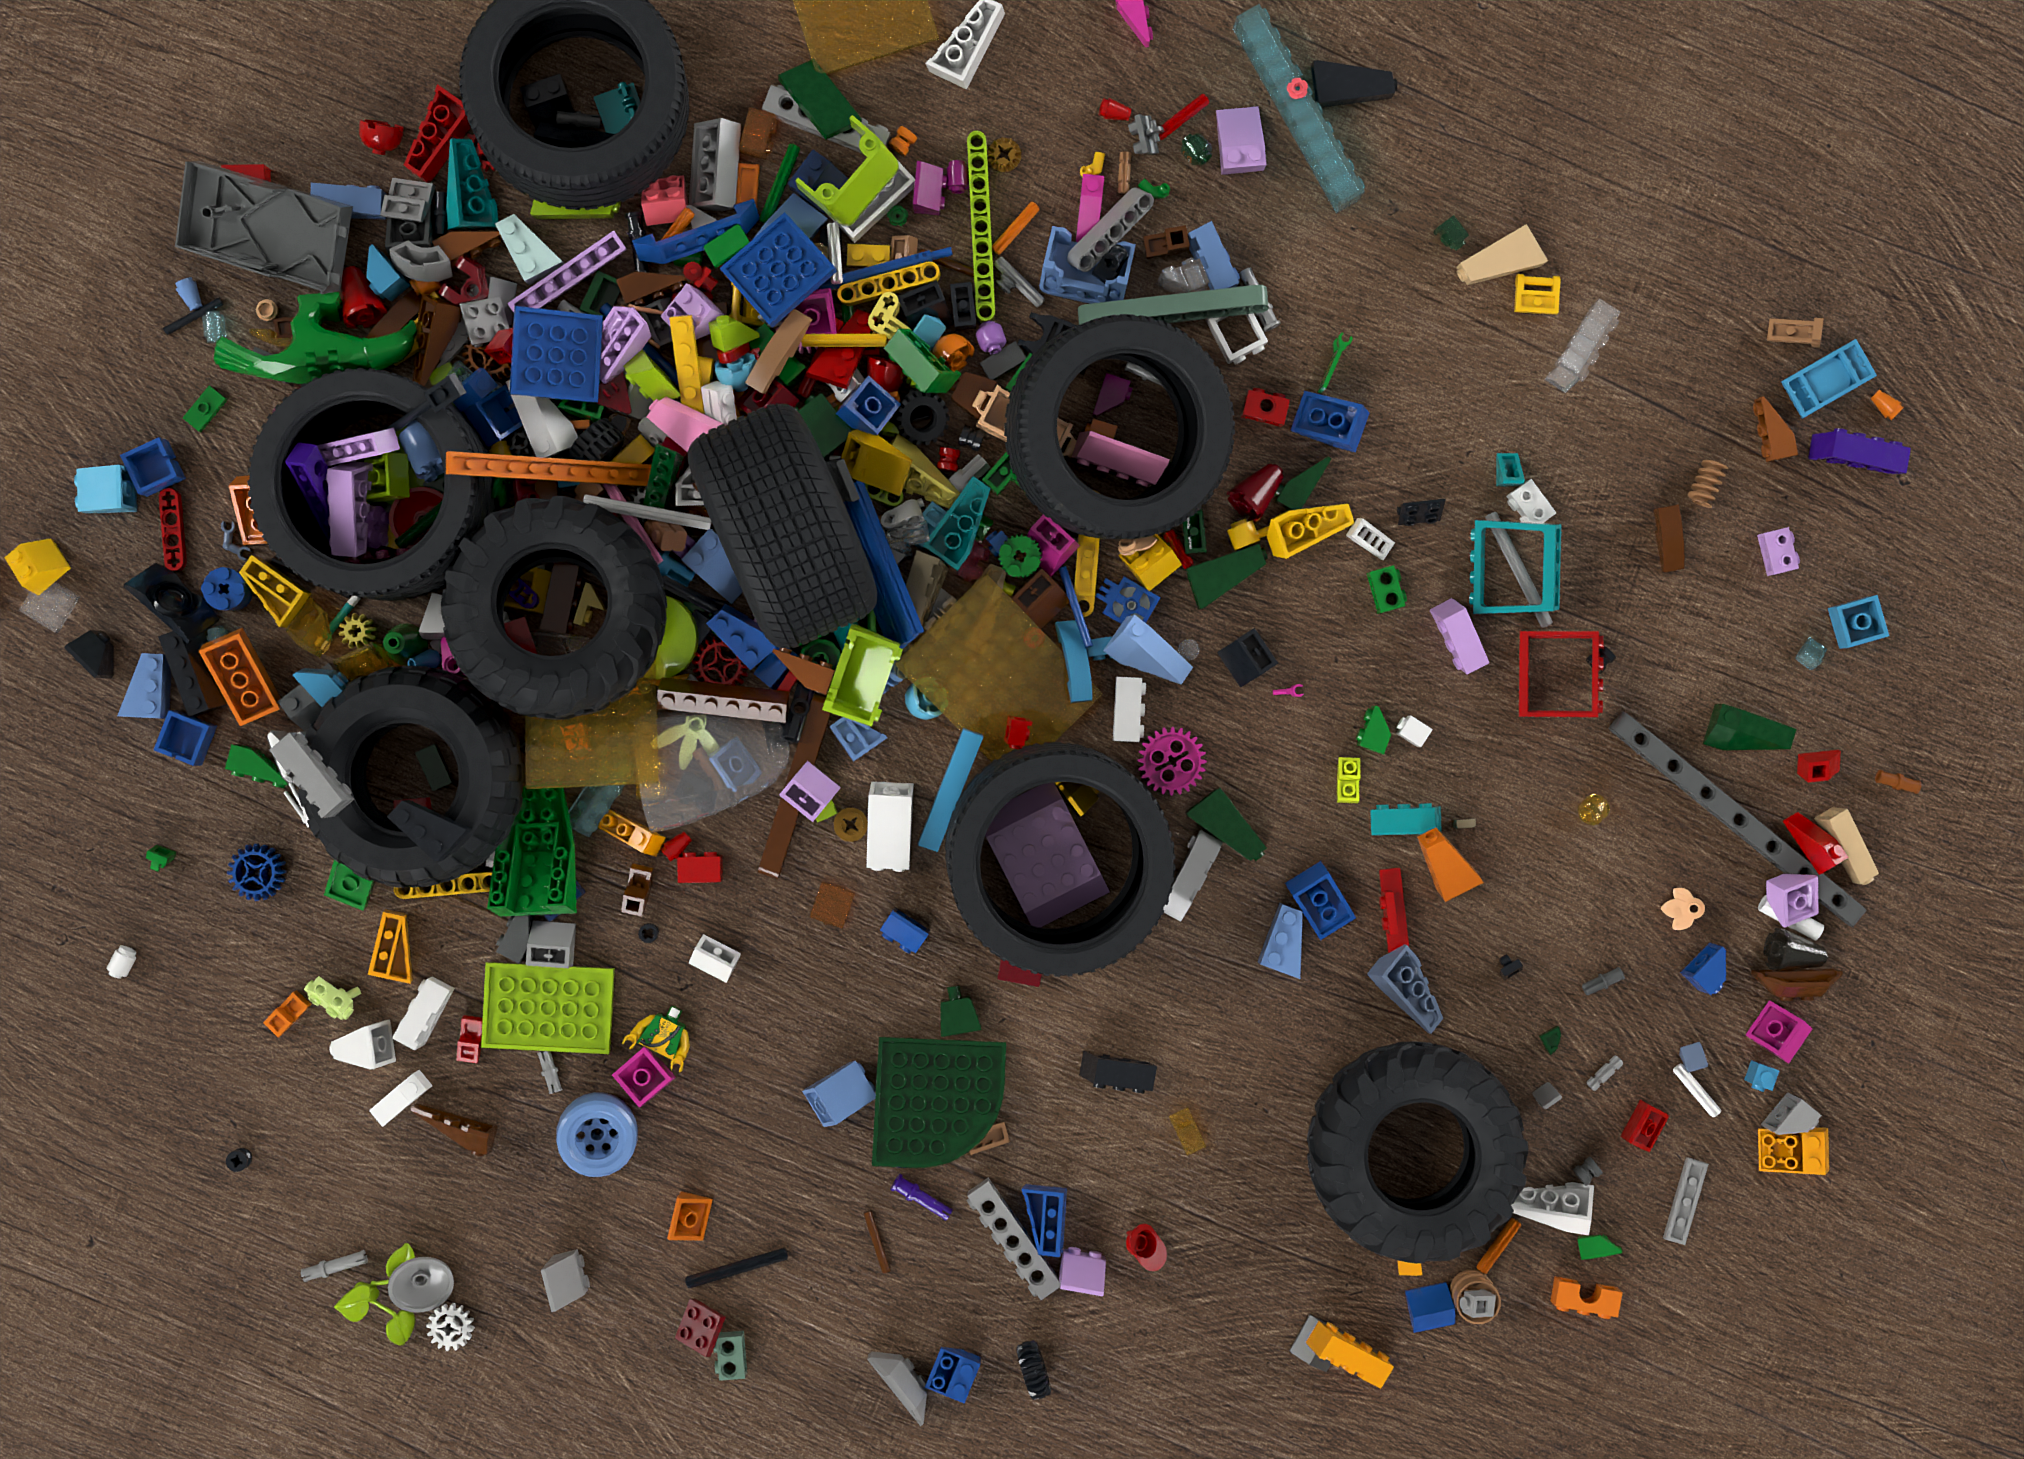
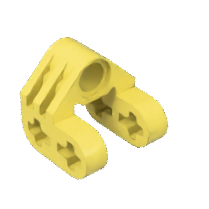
[868,292,911,343]

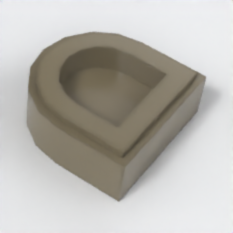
[1452,818,1476,829]

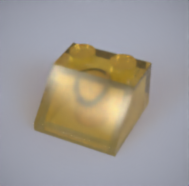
[333,642,394,683]

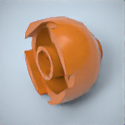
[932,334,974,372]

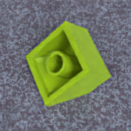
[623,349,681,401]

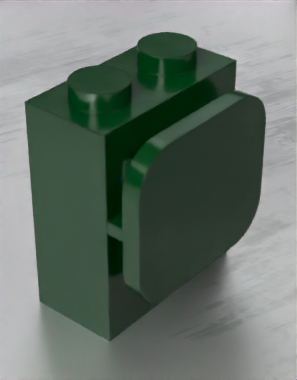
[795,393,852,459]

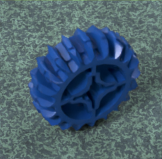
[227,843,287,901]

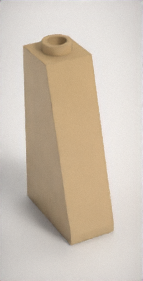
[1457,224,1548,285]
[1814,807,1879,885]

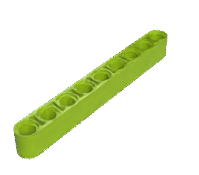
[967,131,995,323]

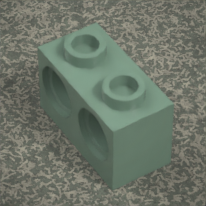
[713,1331,747,1381]

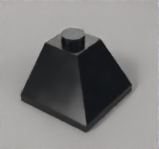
[64,630,114,679]

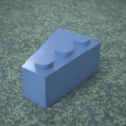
[311,183,387,219]
[1188,221,1240,290]
[1258,902,1303,979]

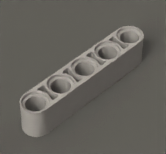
[1067,187,1154,272]

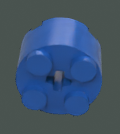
[201,567,253,611]

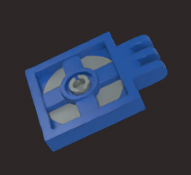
[1095,577,1161,624]

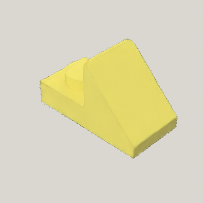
[573,582,607,626]

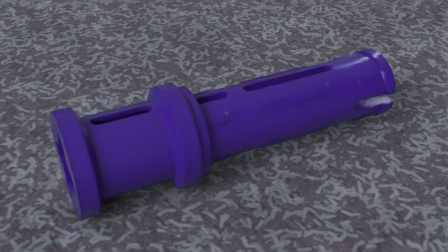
[890,1173,953,1221]

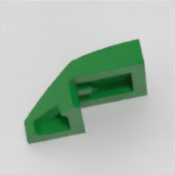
[1577,1234,1623,1260]

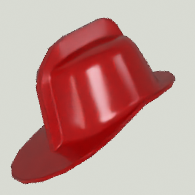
[1126,1223,1167,1271]

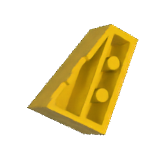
[239,555,312,628]

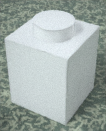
[1396,716,1433,747]

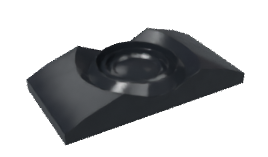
[123,563,219,644]

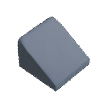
[1679,1042,1708,1073]

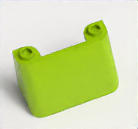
[822,623,903,727]

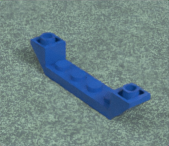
[632,199,759,264]

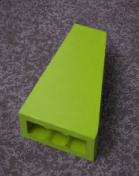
[530,200,621,219]

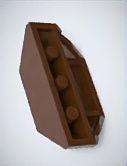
[1751,969,1843,1001]

